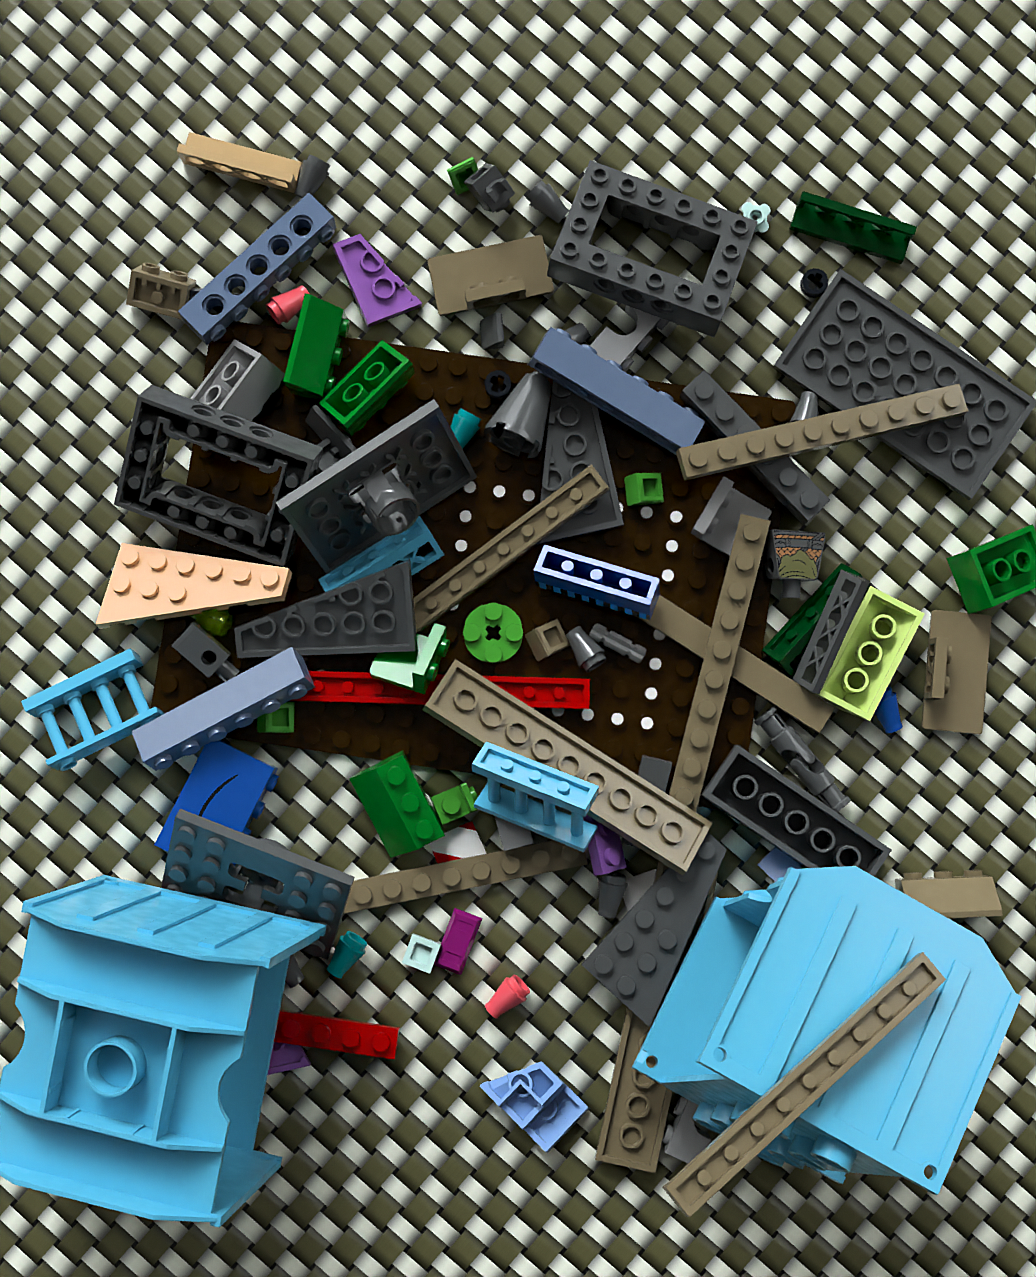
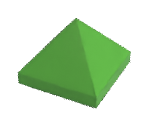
[447,157,478,195]

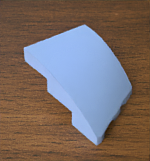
[480,1061,590,1153]

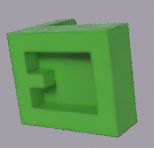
[430,782,478,825]

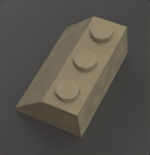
[895,870,1003,918]

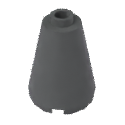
[483,371,552,458]

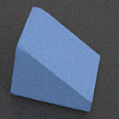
[757,847,802,882]

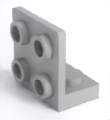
[690,477,772,556]

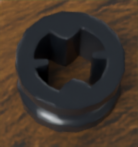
[800,268,829,298]
[485,370,511,400]

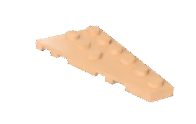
[95,543,292,629]

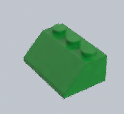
[283,293,350,401]
[319,340,415,436]
[349,750,445,858]

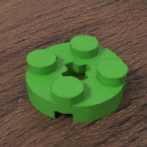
[463,602,523,663]

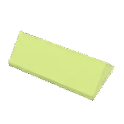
[815,586,925,721]

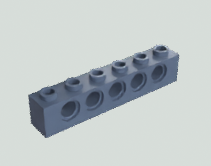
[178,193,336,345]

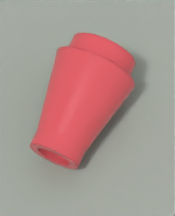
[266,285,310,324]
[485,974,530,1019]

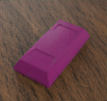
[434,908,483,975]

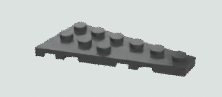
[537,381,624,545]
[581,832,727,1027]

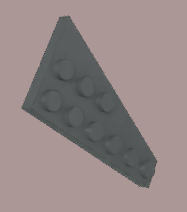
[234,559,417,658]

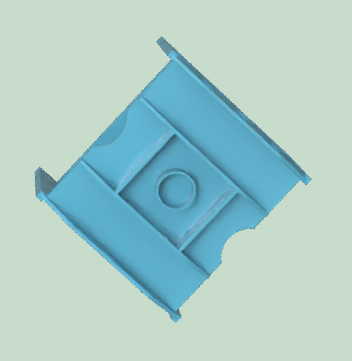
[631,866,1022,1195]
[0,875,327,1228]

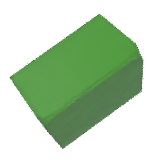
[624,473,664,506]
[257,702,294,733]

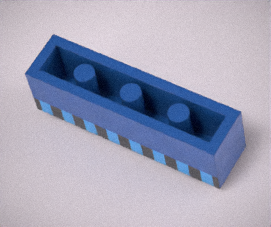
[534,545,660,620]

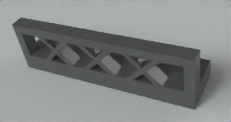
[792,570,870,694]

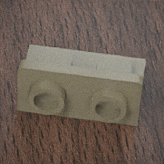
[126,263,196,320]

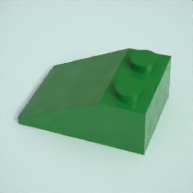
[946,524,1036,614]

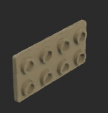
[427,235,554,316]
[921,610,992,734]

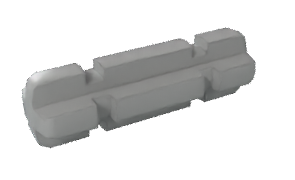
[589,624,646,663]

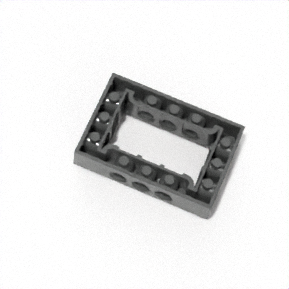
[547,160,758,337]
[114,385,323,567]

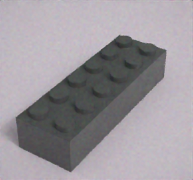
[700,745,892,876]

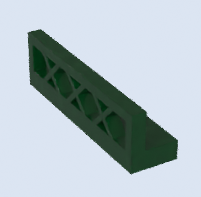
[789,191,917,264]
[762,563,870,679]

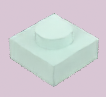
[402,933,441,974]

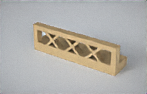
[177,132,302,193]

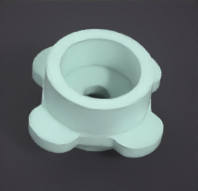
[741,202,771,233]

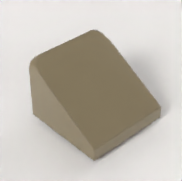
[525,619,571,661]

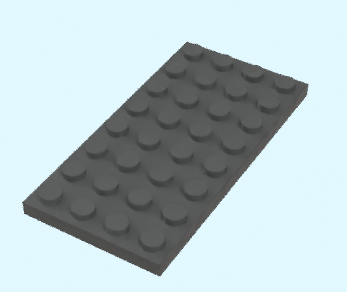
[773,269,1036,500]

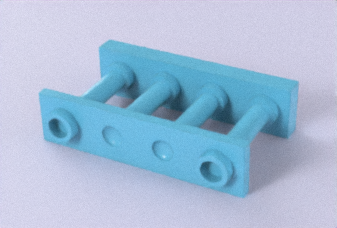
[21,648,164,771]
[472,742,599,852]

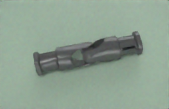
[754,706,851,812]

